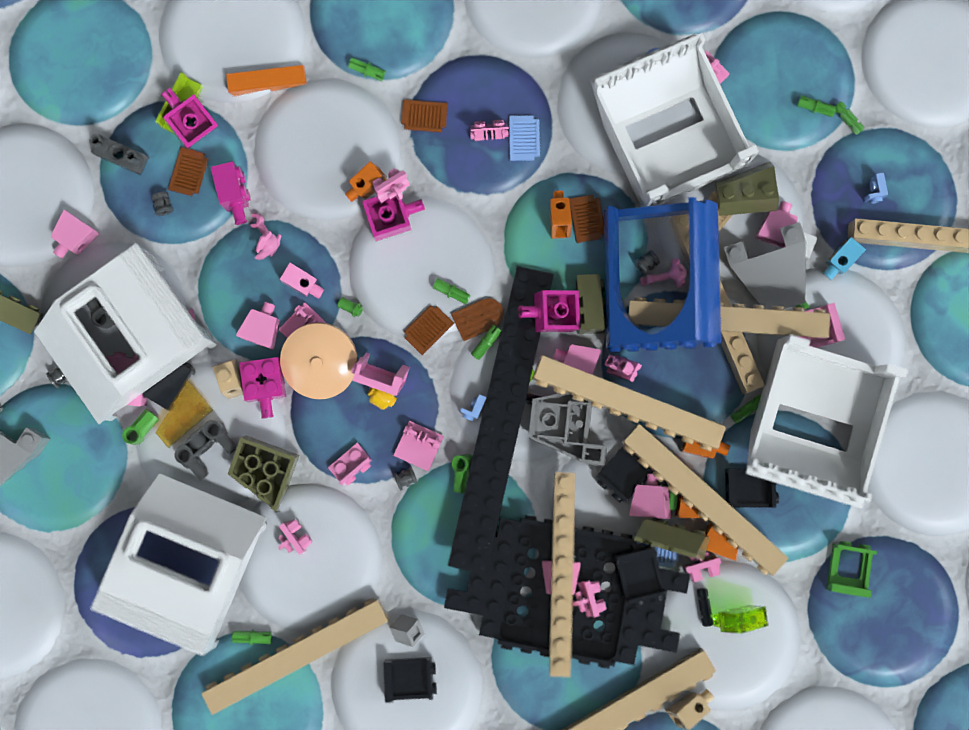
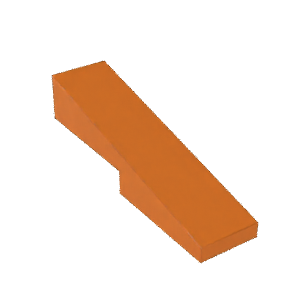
[226,65,307,96]

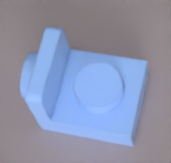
[864,173,888,204]
[460,394,486,421]

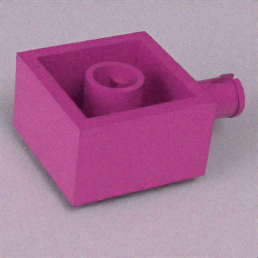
[161,87,218,149]
[211,161,251,225]
[362,196,425,241]
[518,290,581,332]
[239,357,286,419]

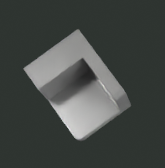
[389,614,424,647]

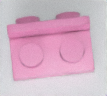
[328,443,373,486]

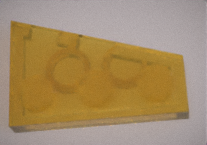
[156,381,213,448]

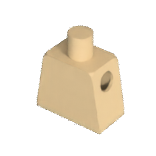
[213,359,243,399]
[666,689,714,730]

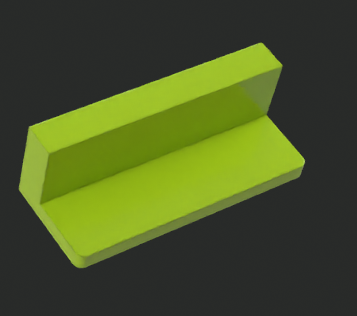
[155,72,203,135]

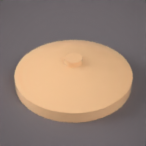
[280,322,358,399]

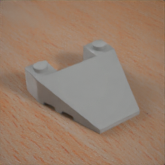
[724,222,807,310]
[528,393,607,466]
[0,406,50,486]

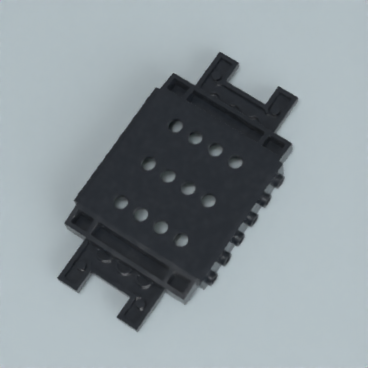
[444,515,690,669]

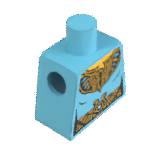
[823,237,866,280]

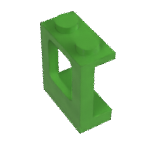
[826,541,877,598]

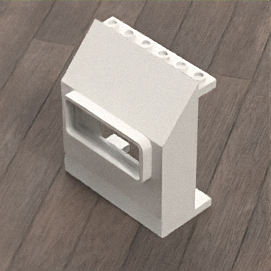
[590,33,759,207]
[34,243,217,424]
[746,335,908,508]
[91,473,267,655]

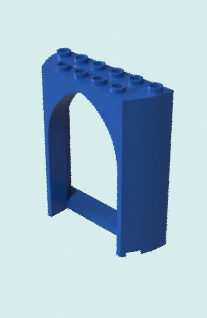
[604,197,721,353]

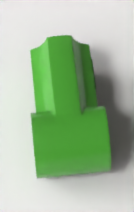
[122,409,160,445]
[452,454,473,493]

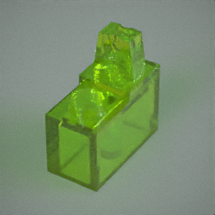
[712,605,768,634]

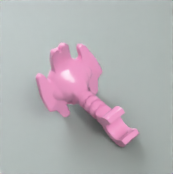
[251,213,281,260]
[640,259,687,288]

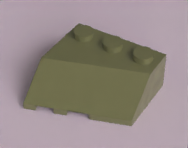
[715,162,779,216]
[228,435,300,512]
[634,518,710,561]

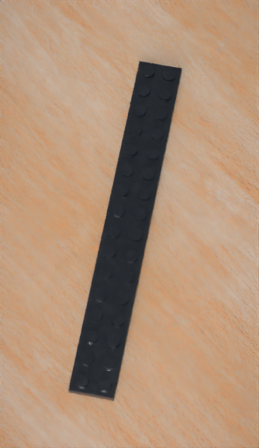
[448,266,554,575]

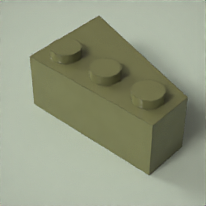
[576,274,606,334]
[0,290,42,335]

